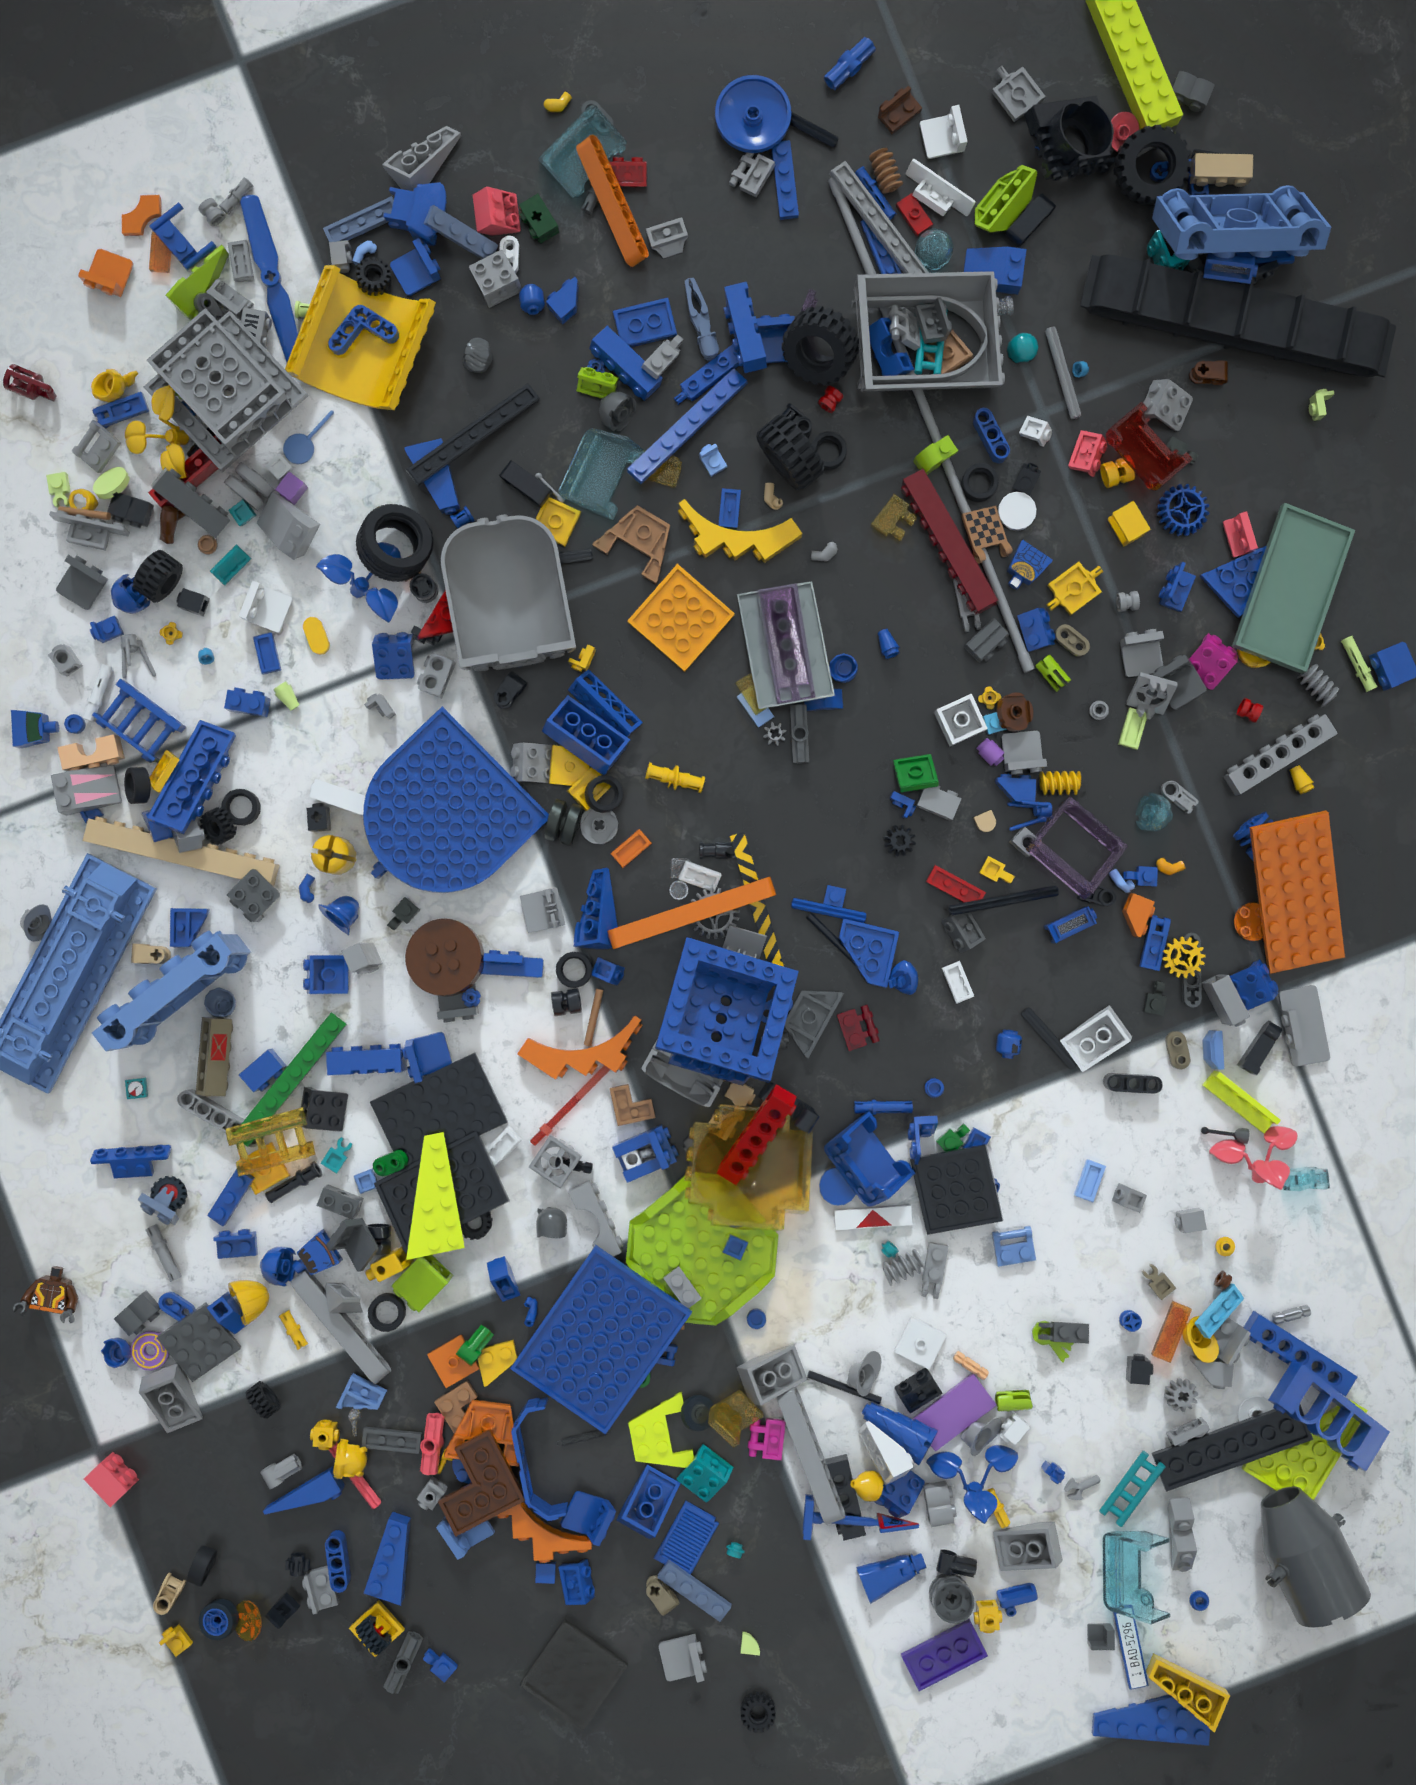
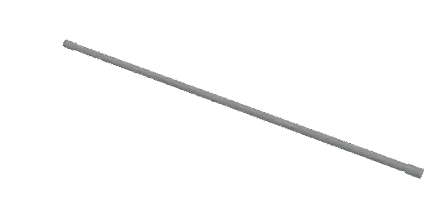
[828,178,1035,673]

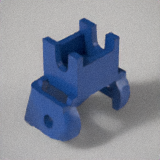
[383,182,447,246]

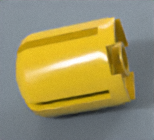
[311,835,356,875]

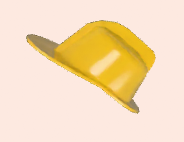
[1182,1316,1219,1363]

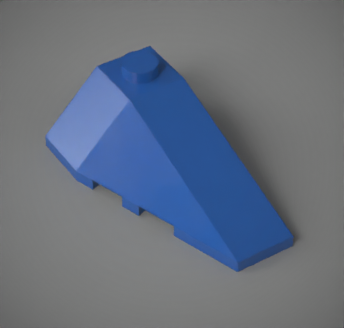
[573,868,618,949]

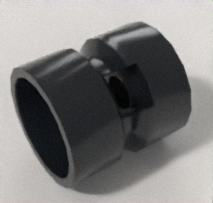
[409,573,438,603]
[551,988,582,1016]
[367,1224,391,1255]

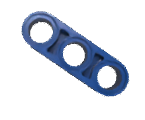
[973,408,1010,463]
[325,1530,351,1593]

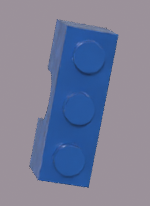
[869,317,914,376]

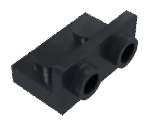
[894,1368,943,1414]

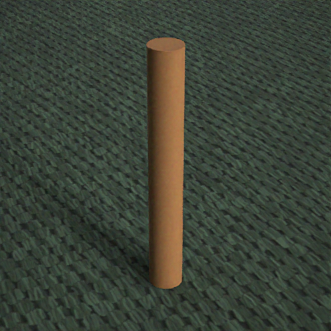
[58,506,111,520]
[584,989,604,1046]

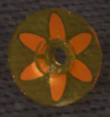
[235,1601,262,1641]

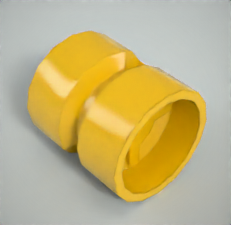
[1100,456,1135,488]

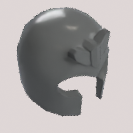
[536,1207,567,1238]

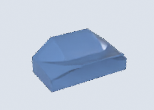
[1202,1030,1224,1070]

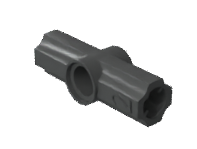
[790,704,809,764]
[383,1631,423,1694]

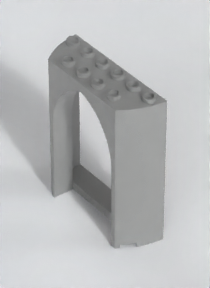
[851,271,1005,392]

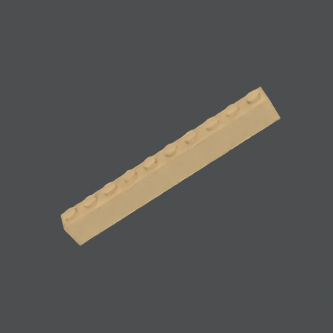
[83,816,279,886]

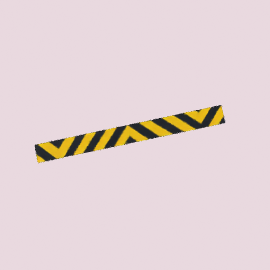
[730,832,784,967]

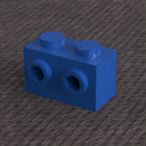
[224,687,271,718]

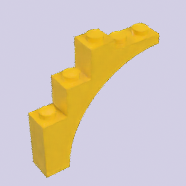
[678,499,802,563]

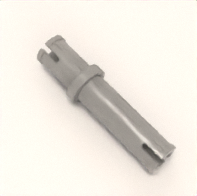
[145,1224,182,1282]

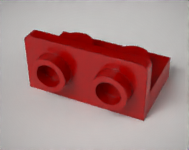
[609,157,647,187]

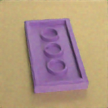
[912,1373,997,1452]

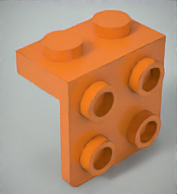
[78,249,133,297]

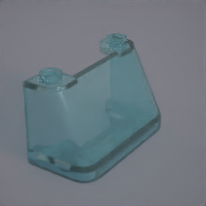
[538,105,628,198]

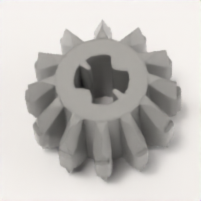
[1164,1378,1198,1412]

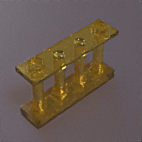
[225,1107,316,1176]

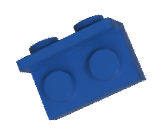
[213,1229,258,1259]
[558,1559,595,1605]

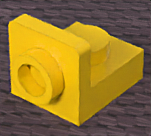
[568,644,596,672]
[159,1624,193,1657]

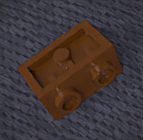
[878,86,922,134]

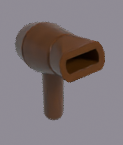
[159,505,186,544]

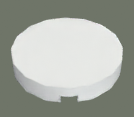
[998,492,1037,531]

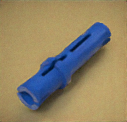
[855,166,897,220]
[854,1100,913,1115]

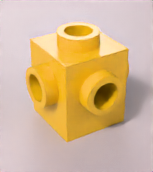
[310,1420,340,1450]
[973,1600,1002,1633]

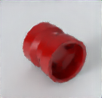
[817,386,844,413]
[1236,698,1263,723]

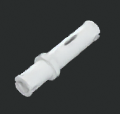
[83,664,113,722]

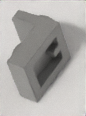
[364,693,396,719]
[1112,1183,1147,1213]

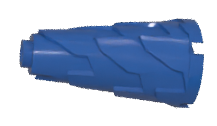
[861,1403,938,1465]

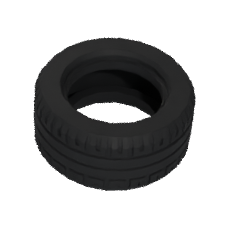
[356,504,434,582]

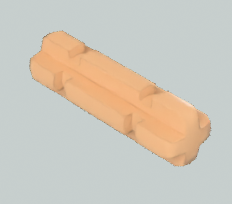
[953,1351,989,1380]

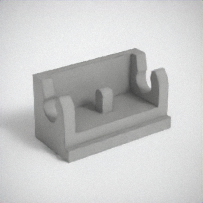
[206,279,254,320]

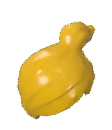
[91,369,138,402]

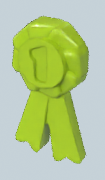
[1032,1321,1074,1362]

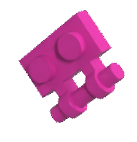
[748,1416,786,1460]

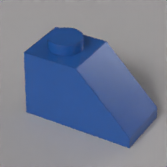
[487,1256,520,1302]

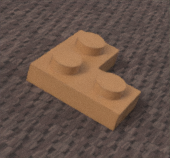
[610,1084,656,1126]
[434,1380,478,1433]

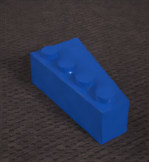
[723,282,767,373]
[326,1044,407,1075]

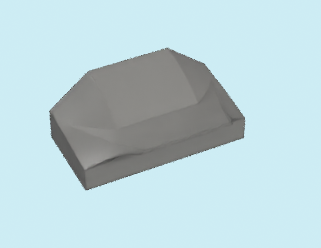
[646,217,688,258]

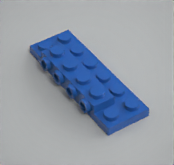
[147,720,236,834]

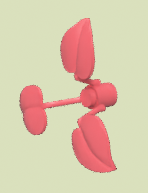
[1209,1126,1298,1190]

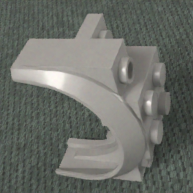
[642,1041,724,1107]

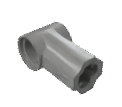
[260,1454,302,1489]

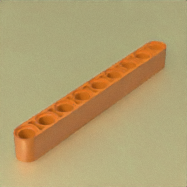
[607,877,776,949]

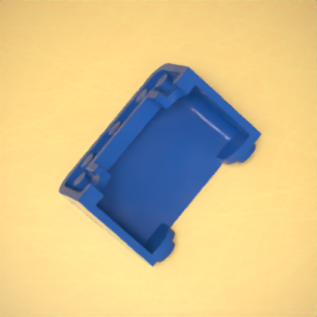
[824,1111,915,1207]

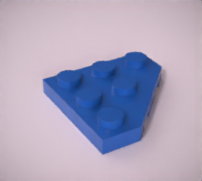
[838,918,899,988]

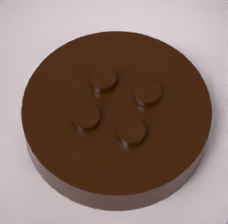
[405,919,484,997]

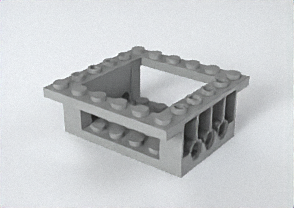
[143,308,308,472]

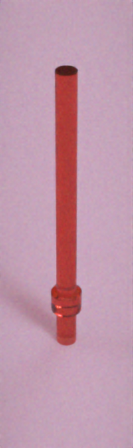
[530,1065,611,1146]

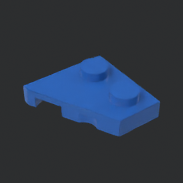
[170,908,210,947]

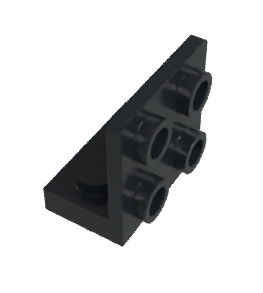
[298,1087,348,1131]

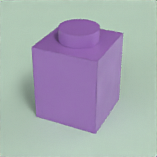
[275,472,308,505]

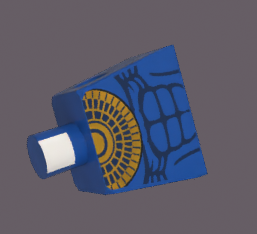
[1007,540,1053,590]

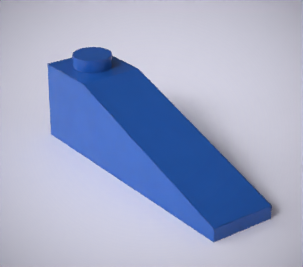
[263,1466,345,1515]

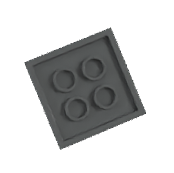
[157,1302,241,1382]

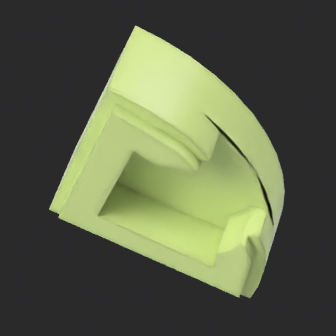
[740,1632,760,1656]

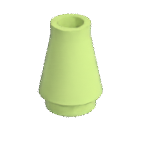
[273,681,300,711]

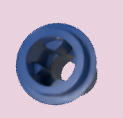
[877,629,900,659]

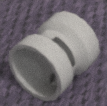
[198,198,226,226]
[1116,591,1140,612]

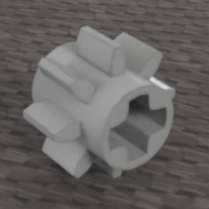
[763,722,787,746]

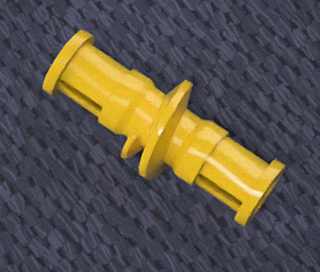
[645,762,705,793]

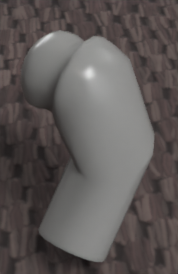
[811,542,838,561]

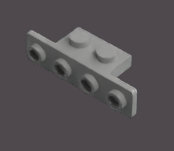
[49,510,130,551]

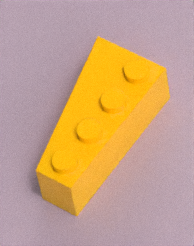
[1146,1653,1230,1733]

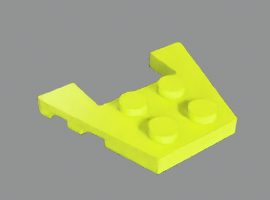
[628,1392,694,1468]

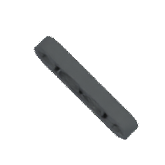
[1181,933,1202,1007]

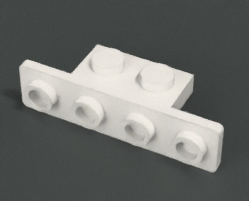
[906,159,976,216]

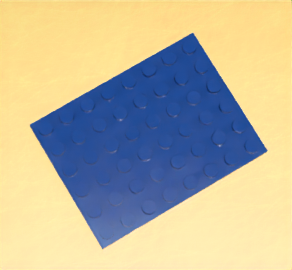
[510,1245,692,1434]

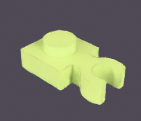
[46,472,70,508]

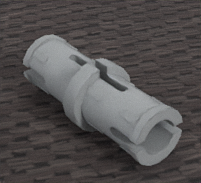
[219,177,254,215]

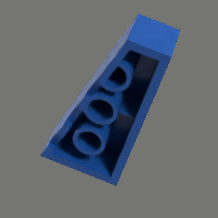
[364,1512,411,1606]

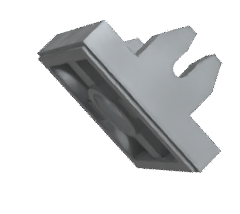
[1126,672,1177,720]
[529,1134,582,1189]

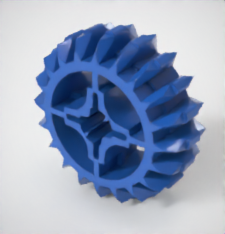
[1157,484,1210,536]

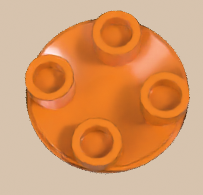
[1234,903,1263,941]

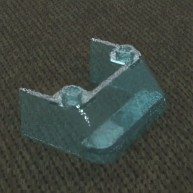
[1103,1531,1170,1625]

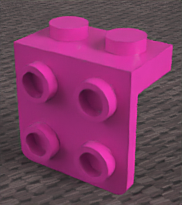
[1189,633,1238,690]

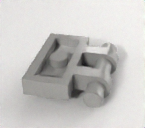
[729,152,775,197]
[889,304,920,351]

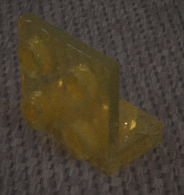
[708,1390,764,1448]

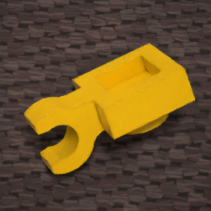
[979,856,1015,884]

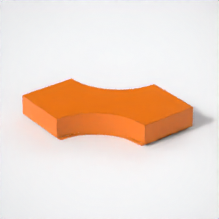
[122,195,161,236]

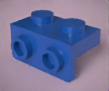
[1017,608,1055,652]

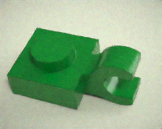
[936,1123,970,1152]

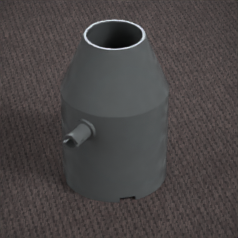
[1260,1486,1371,1628]

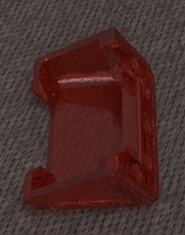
[1106,401,1193,491]

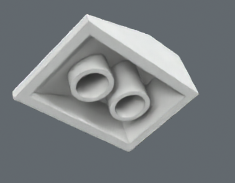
[1060,1005,1132,1072]
[858,1421,913,1485]

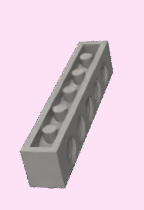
[1223,714,1338,796]

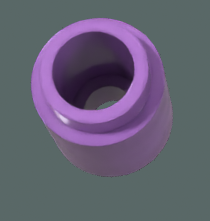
[976,738,1005,766]

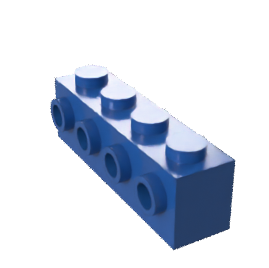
[589,326,663,401]

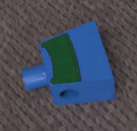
[11,710,59,748]

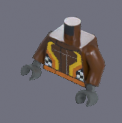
[13,1266,79,1324]

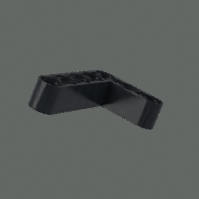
[757,1082,820,1134]

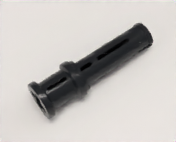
[265,1161,322,1203]

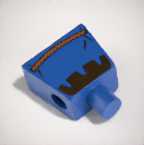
[292,1229,343,1275]

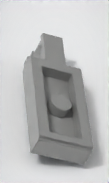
[641,335,683,380]

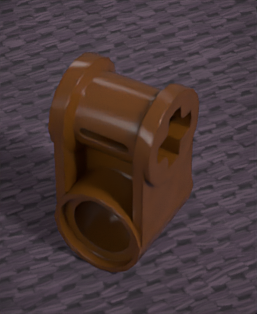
[1189,361,1228,385]

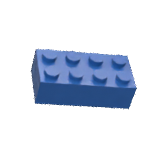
[542,695,630,775]

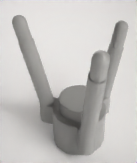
[121,634,156,678]

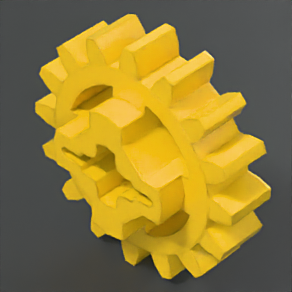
[1162,936,1206,978]

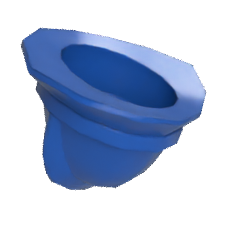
[318,896,359,936]

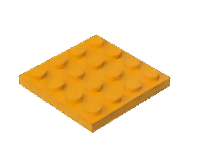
[627,564,735,672]

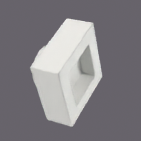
[266,453,293,482]

